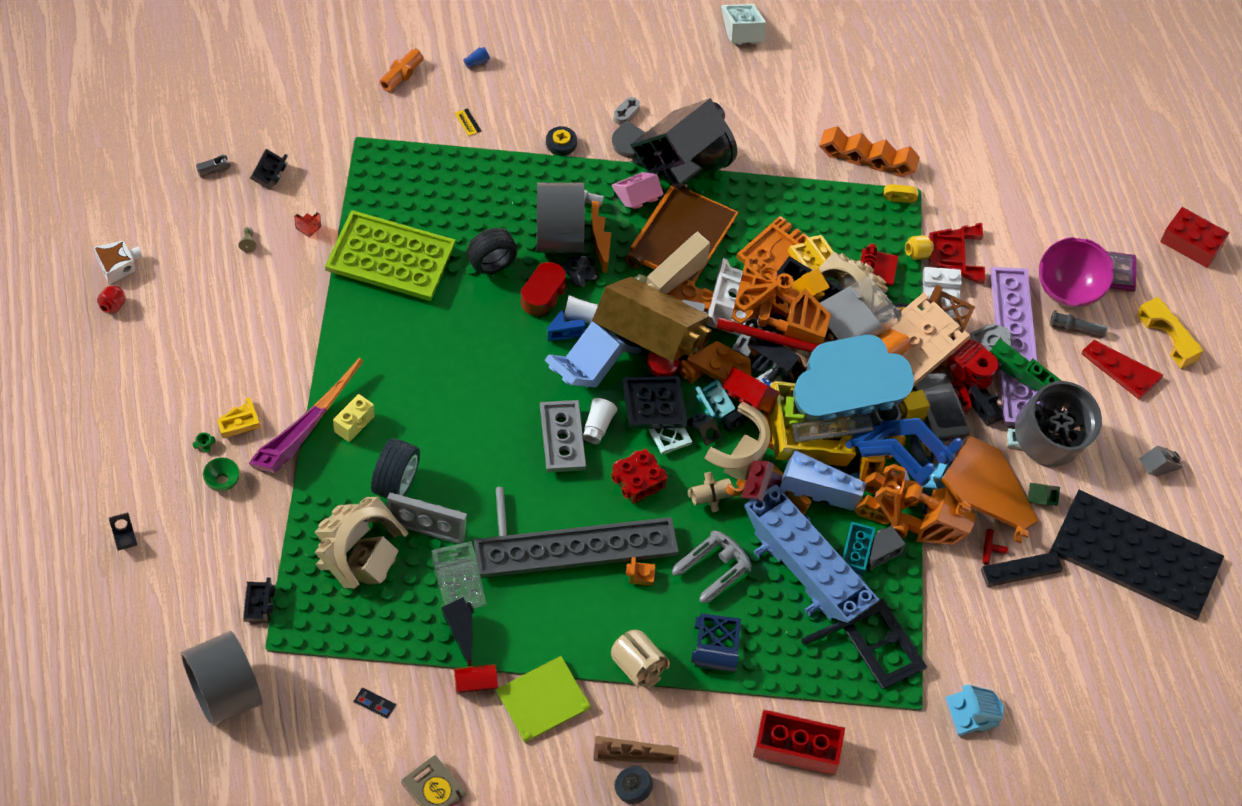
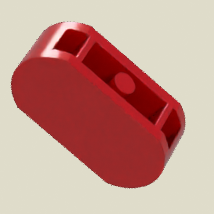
[521,262,567,316]

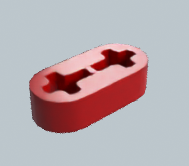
[951,381,972,415]

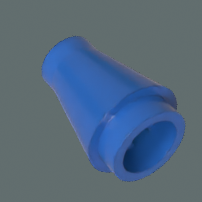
[463,47,490,68]

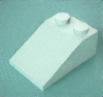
[721,4,766,45]

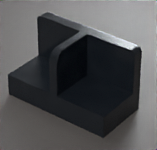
[968,385,1003,426]

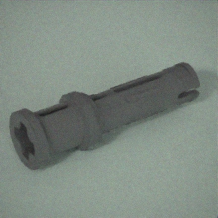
[1049,310,1108,337]

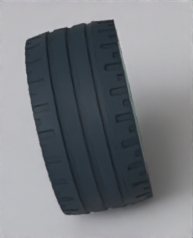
[371,438,420,499]

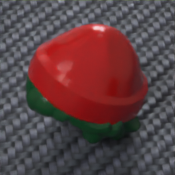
[646,351,680,377]

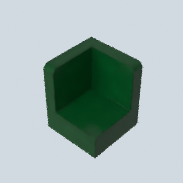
[1027,483,1060,506]

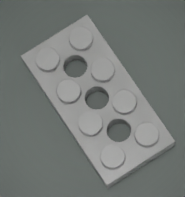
[540,400,586,473]
[387,493,467,545]

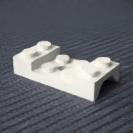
[706,258,746,336]
[922,267,963,329]

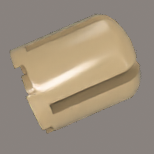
[611,630,670,689]

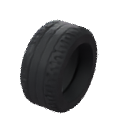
[466,228,518,274]

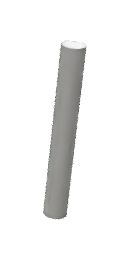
[496,487,507,536]

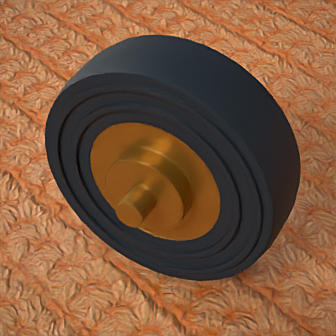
[910,434,934,466]

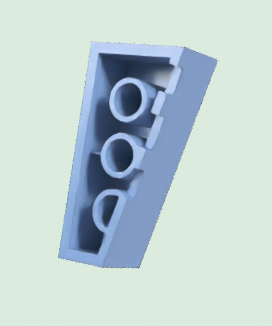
[779,450,866,511]

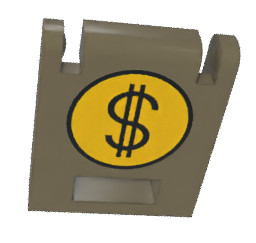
[401,755,467,806]

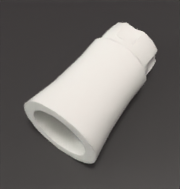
[564,295,598,324]
[583,398,617,444]

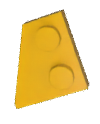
[217,397,260,439]

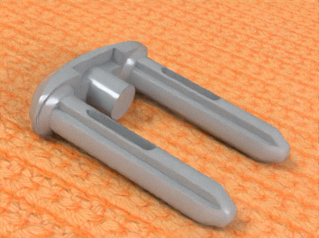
[672,531,752,604]

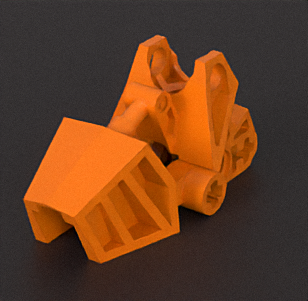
[731,256,831,345]
[854,464,976,545]

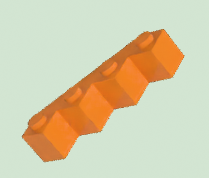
[819,126,920,177]

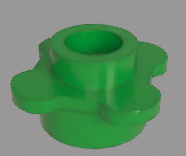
[192,432,216,453]

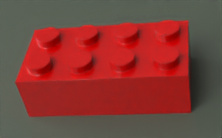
[753,709,845,776]

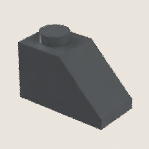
[867,526,905,570]

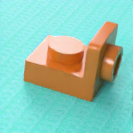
[679,360,705,384]
[626,557,655,586]

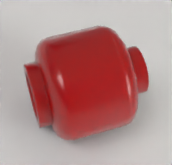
[97,286,126,314]

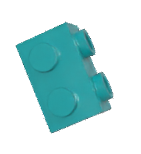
[696,379,737,423]

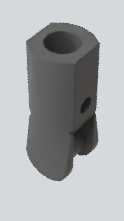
[196,154,231,177]

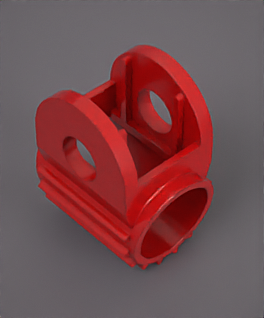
[947,340,998,390]

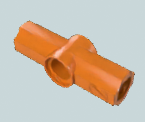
[379,48,424,92]

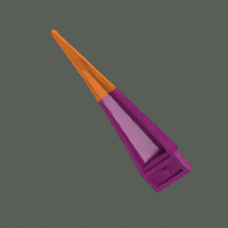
[249,358,363,473]

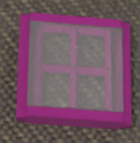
[1106,251,1136,292]

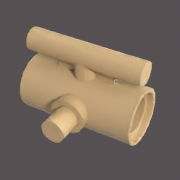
[688,472,732,512]

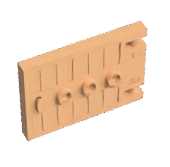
[885,292,970,387]

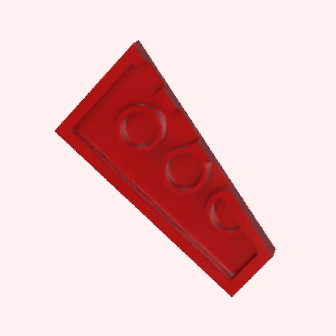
[1081,340,1163,400]

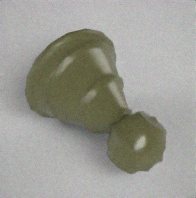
[238,227,257,252]

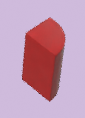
[453,664,498,693]

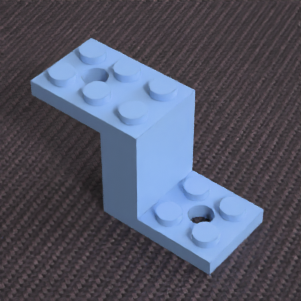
[545,321,643,388]

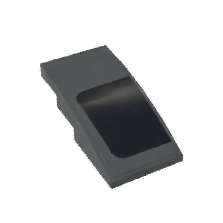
[912,372,970,439]

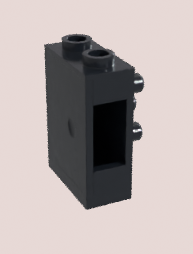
[747,337,806,383]

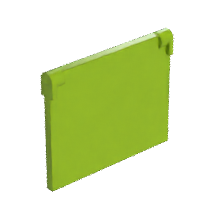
[495,656,591,743]

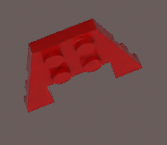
[928,223,985,284]

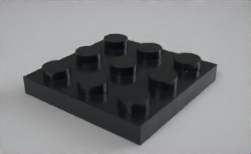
[622,376,687,429]

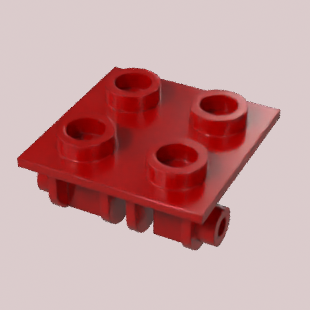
[860,244,898,286]

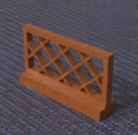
[928,285,975,369]

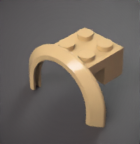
[704,402,770,481]

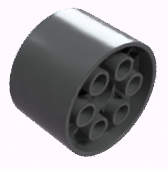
[537,182,585,253]
[1015,381,1102,466]
[180,631,263,727]

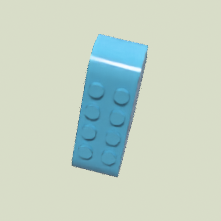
[793,335,914,423]

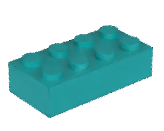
[842,522,875,576]

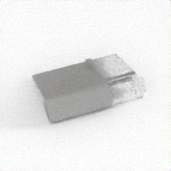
[820,276,902,341]

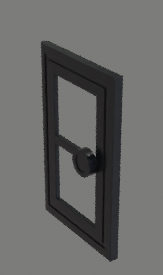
[838,598,927,690]

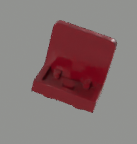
[741,461,781,502]

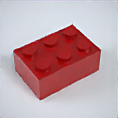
[1160,207,1230,268]

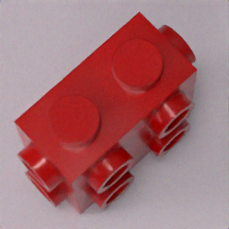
[611,449,668,504]

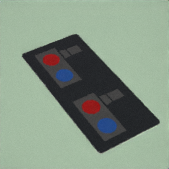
[353,687,396,719]

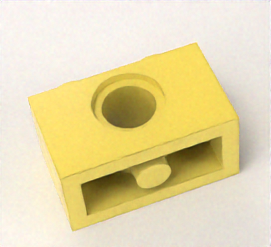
[333,394,375,442]

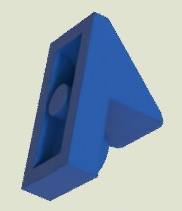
[547,311,585,342]

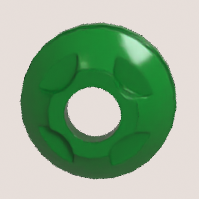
[203,457,240,491]

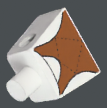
[94,241,142,284]

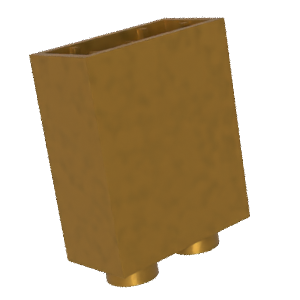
[592,277,712,362]

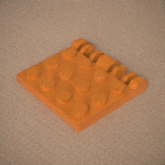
[736,216,809,280]

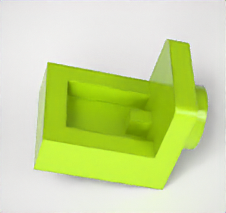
[782,397,805,429]

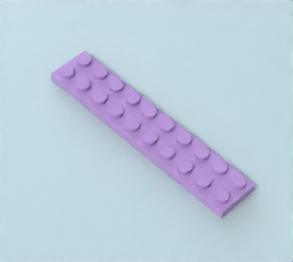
[990,267,1042,426]

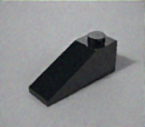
[441,597,475,667]

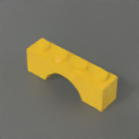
[1136,296,1203,369]

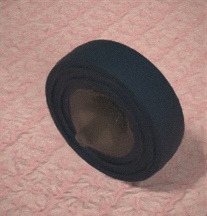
[614,766,653,804]

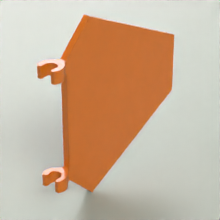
[941,436,1039,543]

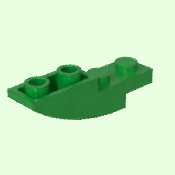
[989,338,1062,391]

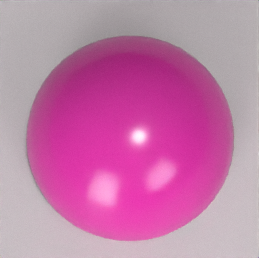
[1039,237,1114,308]

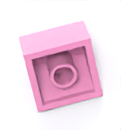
[612,172,664,209]

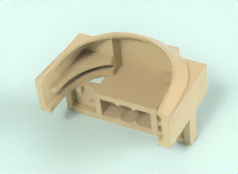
[819,252,889,320]
[314,497,408,588]

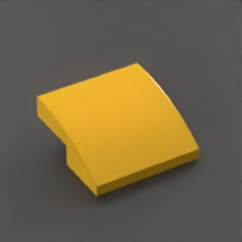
[788,235,833,271]

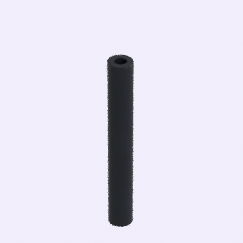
[801,617,859,646]

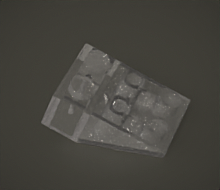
[432,541,486,608]

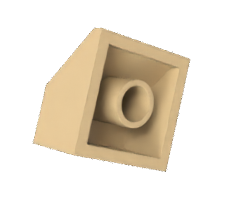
[347,536,399,585]

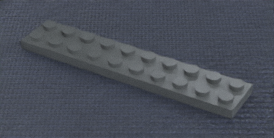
[474,517,678,578]

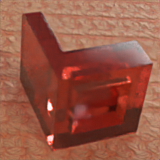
[294,212,321,238]

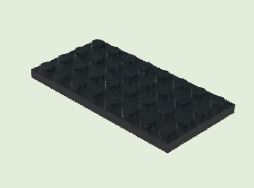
[1049,489,1224,621]

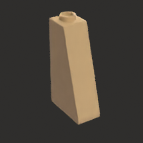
[646,231,710,294]

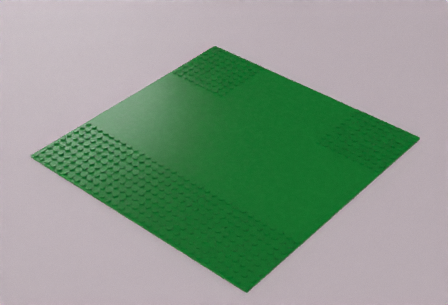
[265,137,923,711]

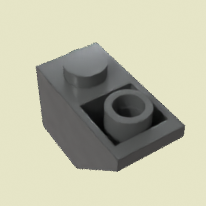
[1139,445,1183,477]

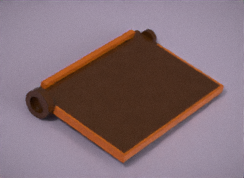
[625,184,738,284]

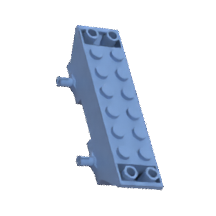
[745,484,879,623]

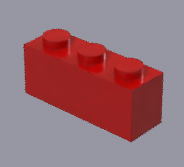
[722,367,780,413]

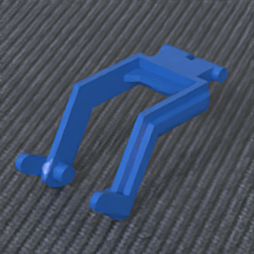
[845,418,963,486]

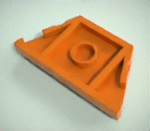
[686,341,752,384]

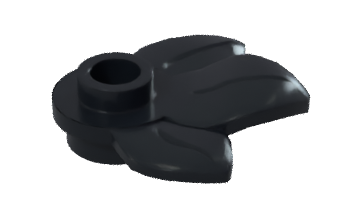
[564,256,599,288]

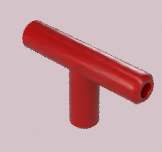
[982,528,1008,565]

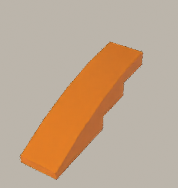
[591,201,611,273]

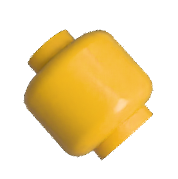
[905,235,934,260]

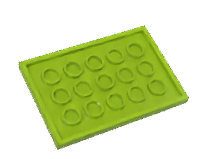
[325,210,456,301]

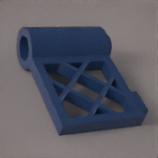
[691,613,741,673]

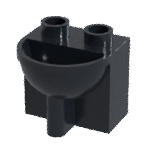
[630,98,738,189]

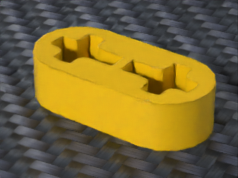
[884,184,918,203]

